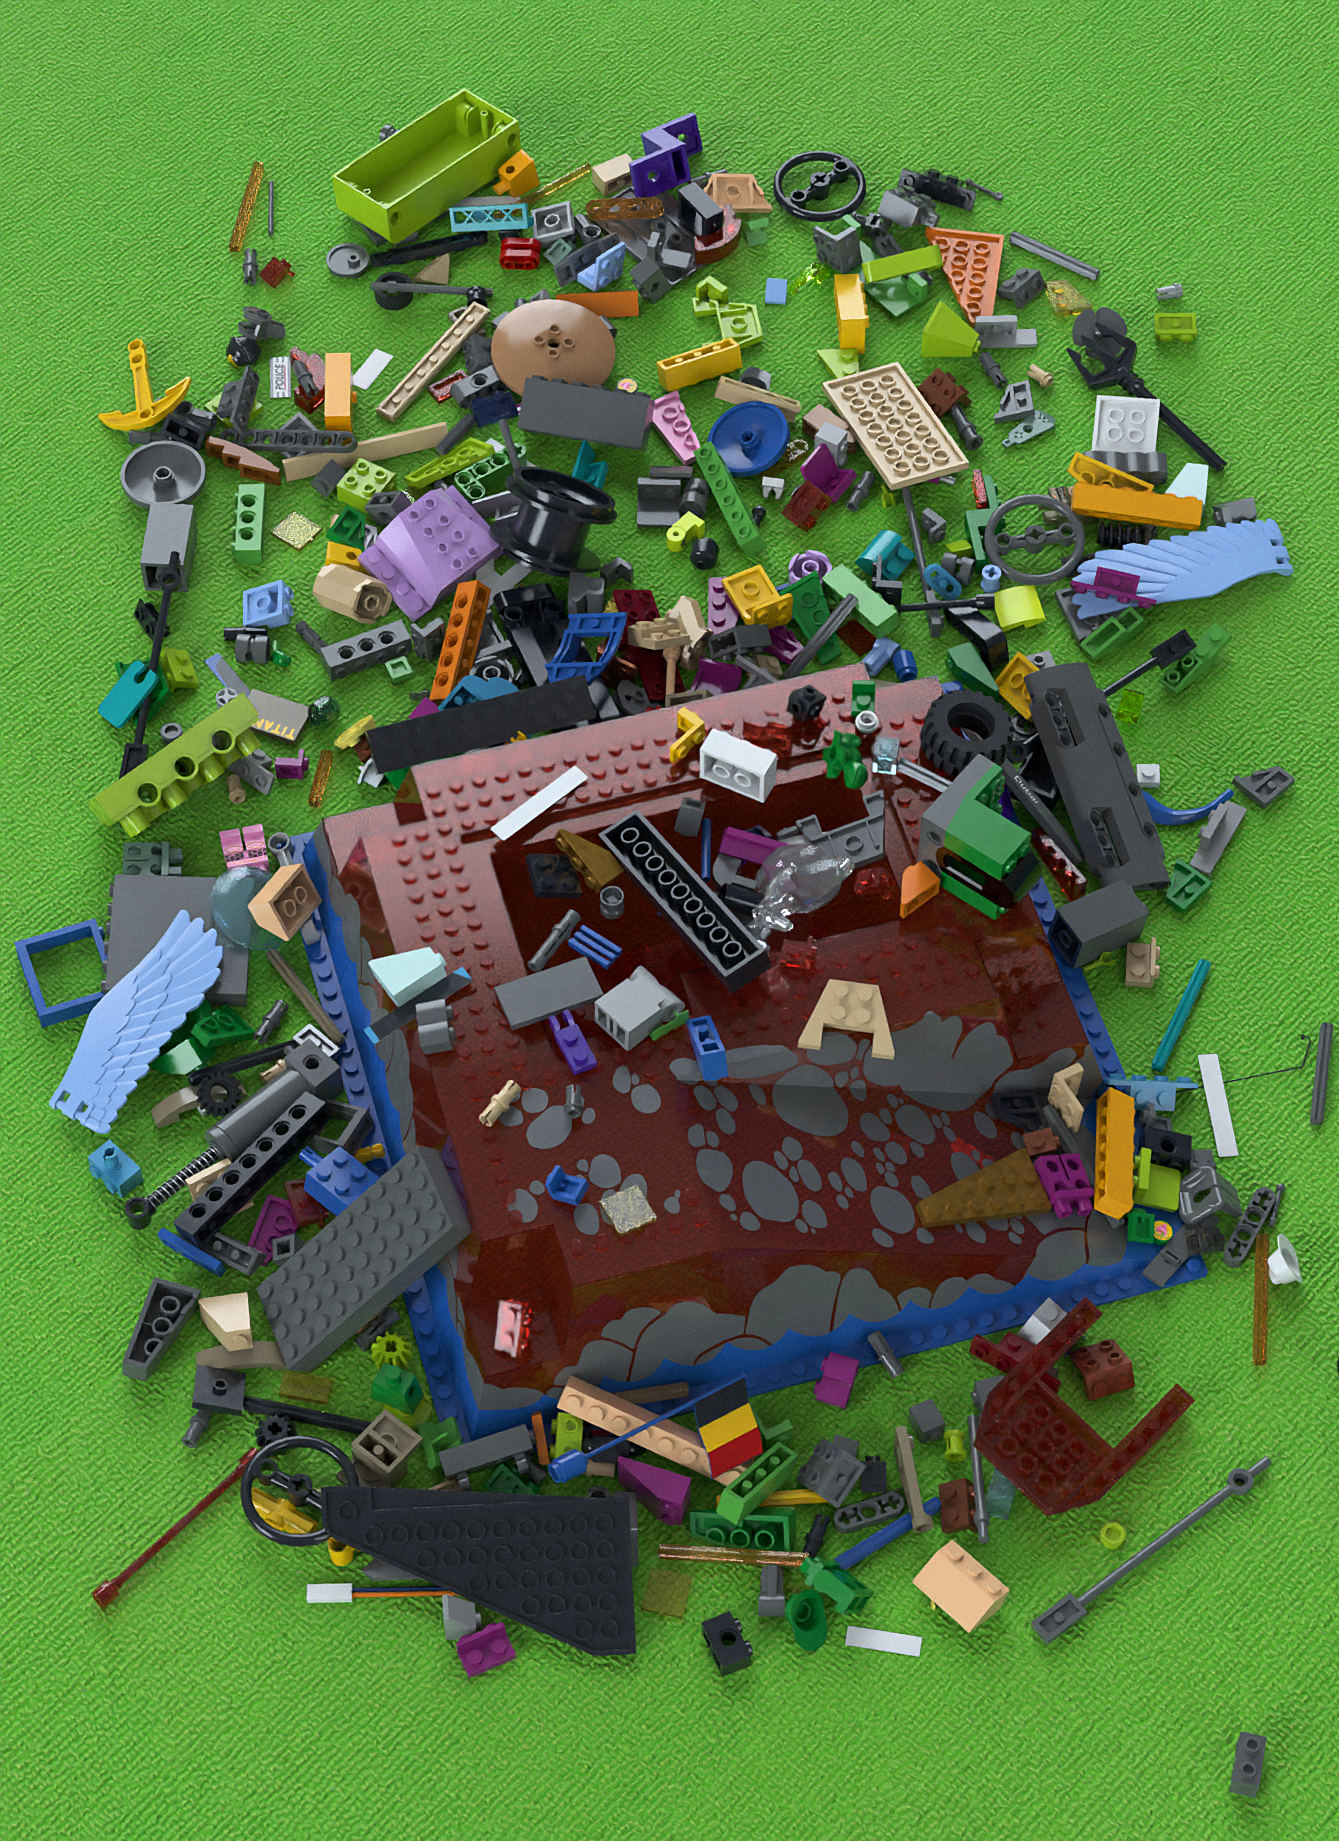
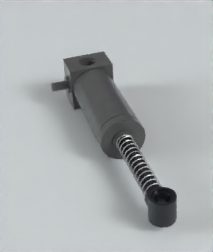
[125,1038,344,1230]

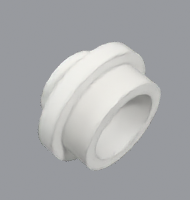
[855,711,879,733]

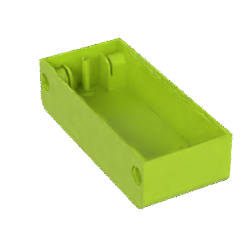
[332,88,522,244]

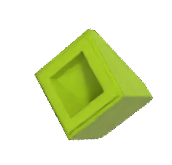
[945,540,972,559]

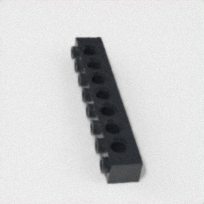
[173,1091,332,1249]

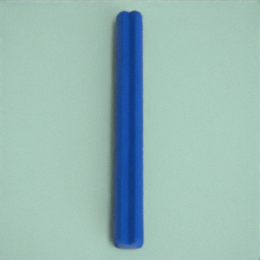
[834,1497,941,1570]

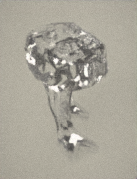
[745,844,855,952]

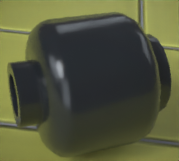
[689,537,720,570]

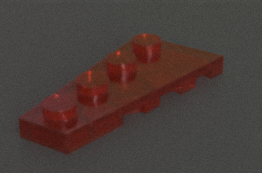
[1031,827,1087,903]

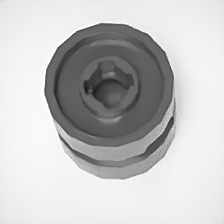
[679,478,712,518]
[940,551,976,586]
[235,634,270,664]

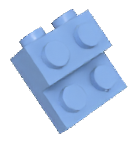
[243,580,294,629]

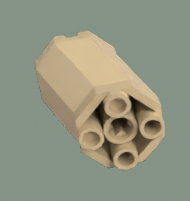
[312,564,392,624]
[664,595,714,670]

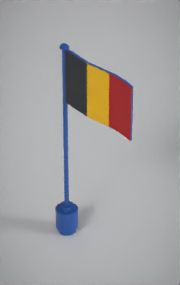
[548,1371,762,1483]

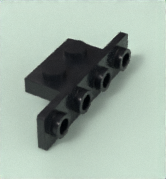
[898,168,977,211]

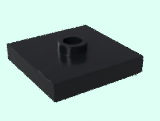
[191,1365,246,1416]

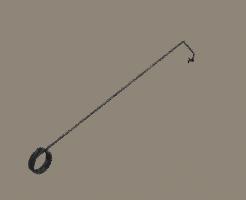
[1096,1034,1311,1100]

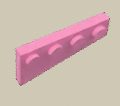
[651,390,700,466]

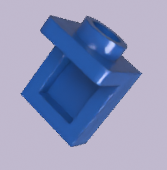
[545,1165,590,1206]

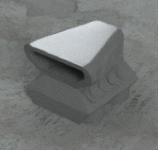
[568,572,606,614]

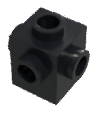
[786,684,827,723]

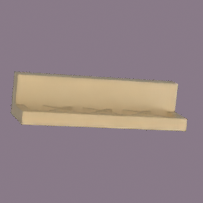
[714,376,801,423]

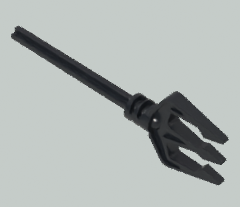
[1066,322,1227,472]

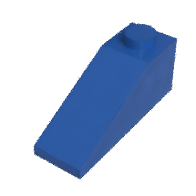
[686,1015,728,1081]

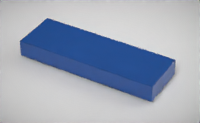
[158,1227,226,1277]

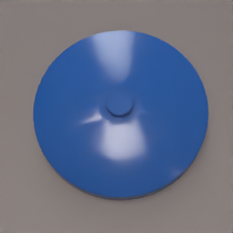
[708,401,790,477]

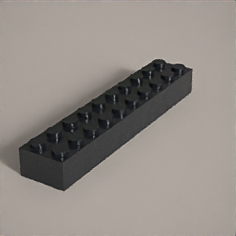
[365,674,596,775]
[598,809,772,994]

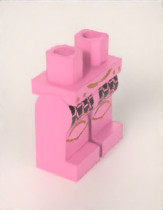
[219,824,270,883]

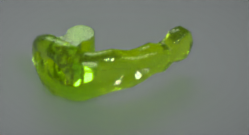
[788,262,830,294]

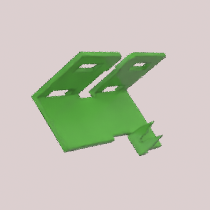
[649,1010,689,1041]

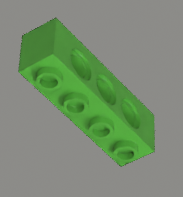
[231,484,266,564]

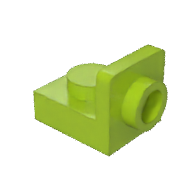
[696,275,728,304]

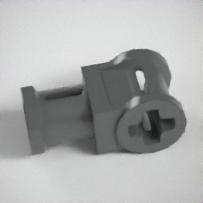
[851,211,892,239]

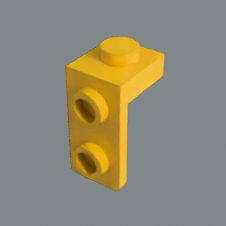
[670,707,705,763]

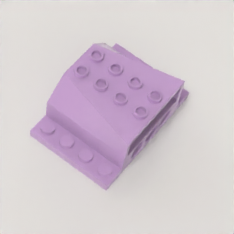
[357,485,504,623]

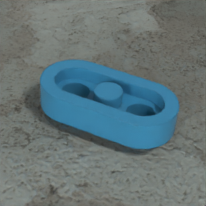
[923,564,962,600]

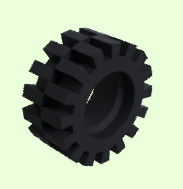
[196,1071,242,1117]

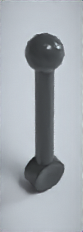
[965,179,1003,201]
[1269,1184,1285,1227]

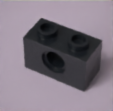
[1138,1125,1192,1172]
[701,1611,753,1677]

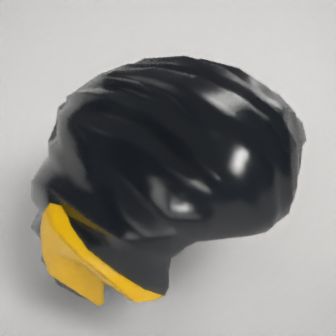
[226,336,262,367]

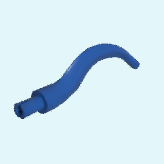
[1142,789,1234,825]

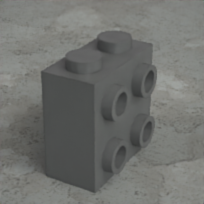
[706,624,772,662]

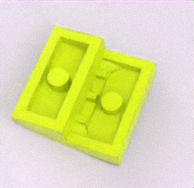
[994,585,1046,632]

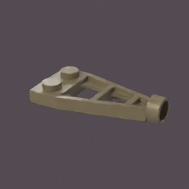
[893,1426,933,1533]

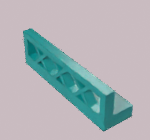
[449,203,534,232]

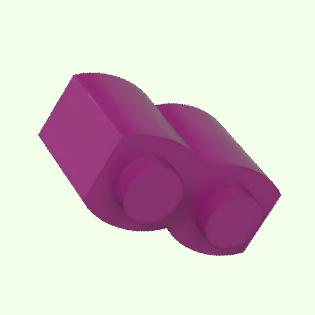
[813,1352,860,1410]

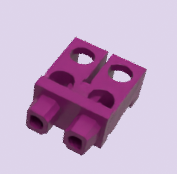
[1033,1153,1094,1218]

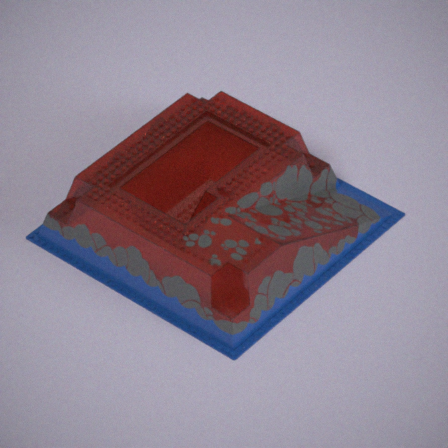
[276,662,1208,1455]

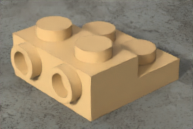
[628,618,690,650]

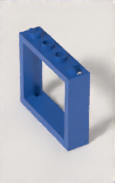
[14,918,108,1028]

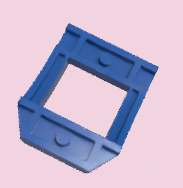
[545,612,628,686]

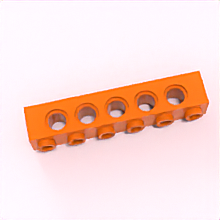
[429,580,491,707]

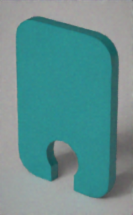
[98,661,159,728]

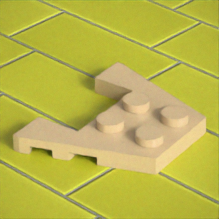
[798,979,895,1060]

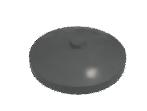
[120,441,206,510]

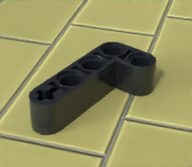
[943,599,1009,672]

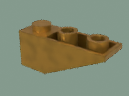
[554,828,624,893]

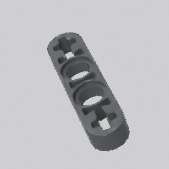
[1223,1187,1276,1267]

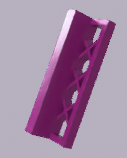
[718,827,820,879]

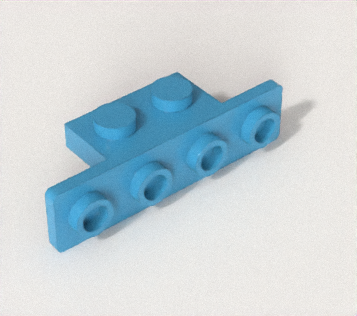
[1103,1074,1198,1111]

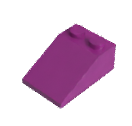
[617,1456,691,1526]

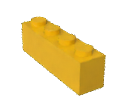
[656,338,742,392]

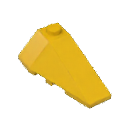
[1067,451,1154,525]

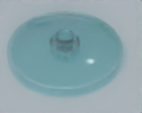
[210,866,286,950]

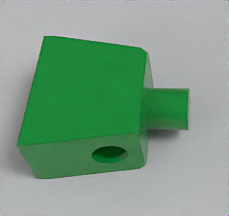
[370,1363,424,1416]

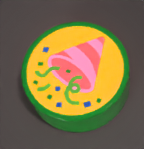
[1154,1220,1174,1245]

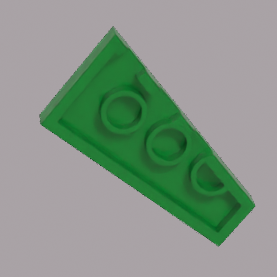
[779,570,842,666]

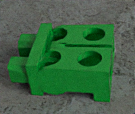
[799,1556,874,1615]

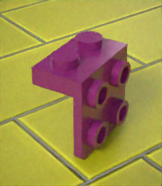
[800,443,857,503]

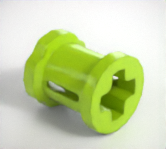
[943,1430,967,1462]

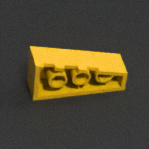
[834,274,869,354]

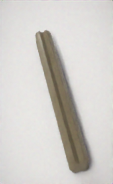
[266,948,346,1047]

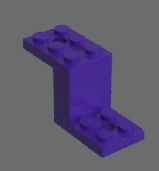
[628,112,703,202]

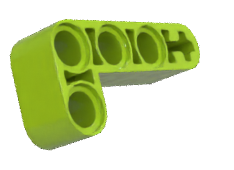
[861,245,944,284]

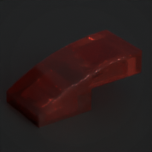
[743,716,794,742]

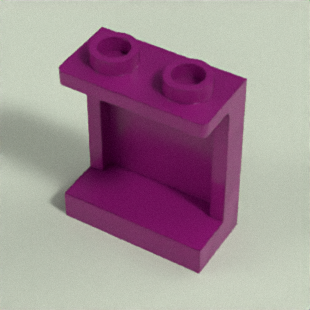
[686,657,742,704]

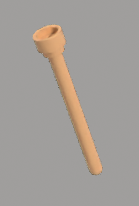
[663,646,681,748]

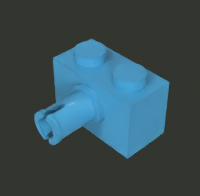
[88,1140,144,1198]

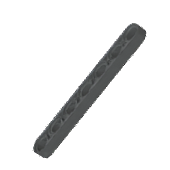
[220,428,358,453]

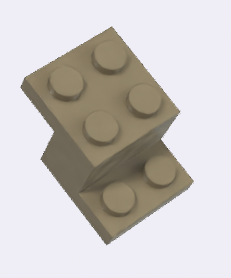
[336,1409,423,1488]

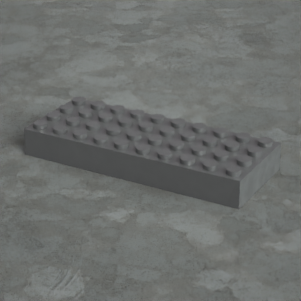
[256,1145,473,1373]

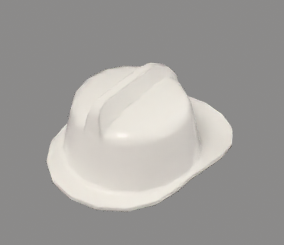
[1267,1234,1303,1284]

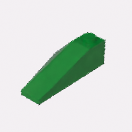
[690,1506,797,1566]

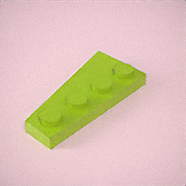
[404,438,496,489]

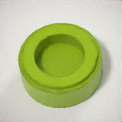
[1100,1522,1126,1550]

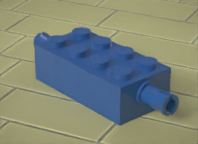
[299,1146,380,1216]

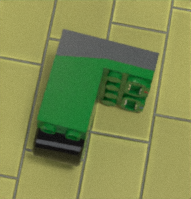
[917,753,1043,920]

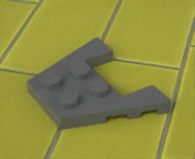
[796,790,885,874]

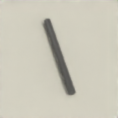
[268,181,274,235]

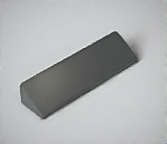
[179,1230,267,1276]

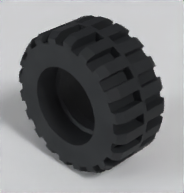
[920,689,1014,777]

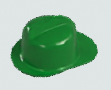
[784,1589,827,1651]

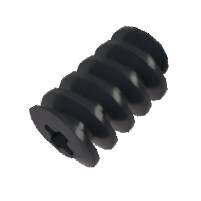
[1097,520,1142,550]

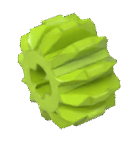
[371,1330,413,1369]

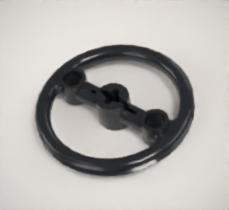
[773,151,866,222]
[240,1435,359,1547]

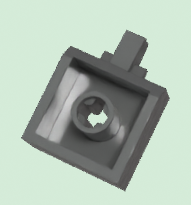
[877,185,941,228]

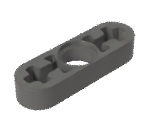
[834,1492,904,1534]

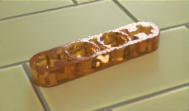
[586,197,664,220]

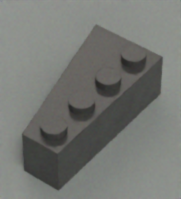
[122,1277,201,1381]

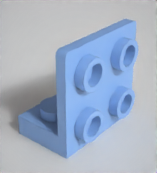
[577,242,626,292]

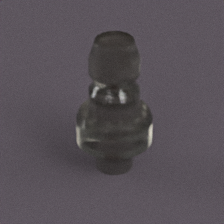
[409,689,431,701]

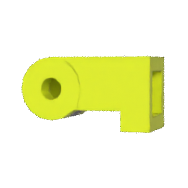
[666,511,705,552]

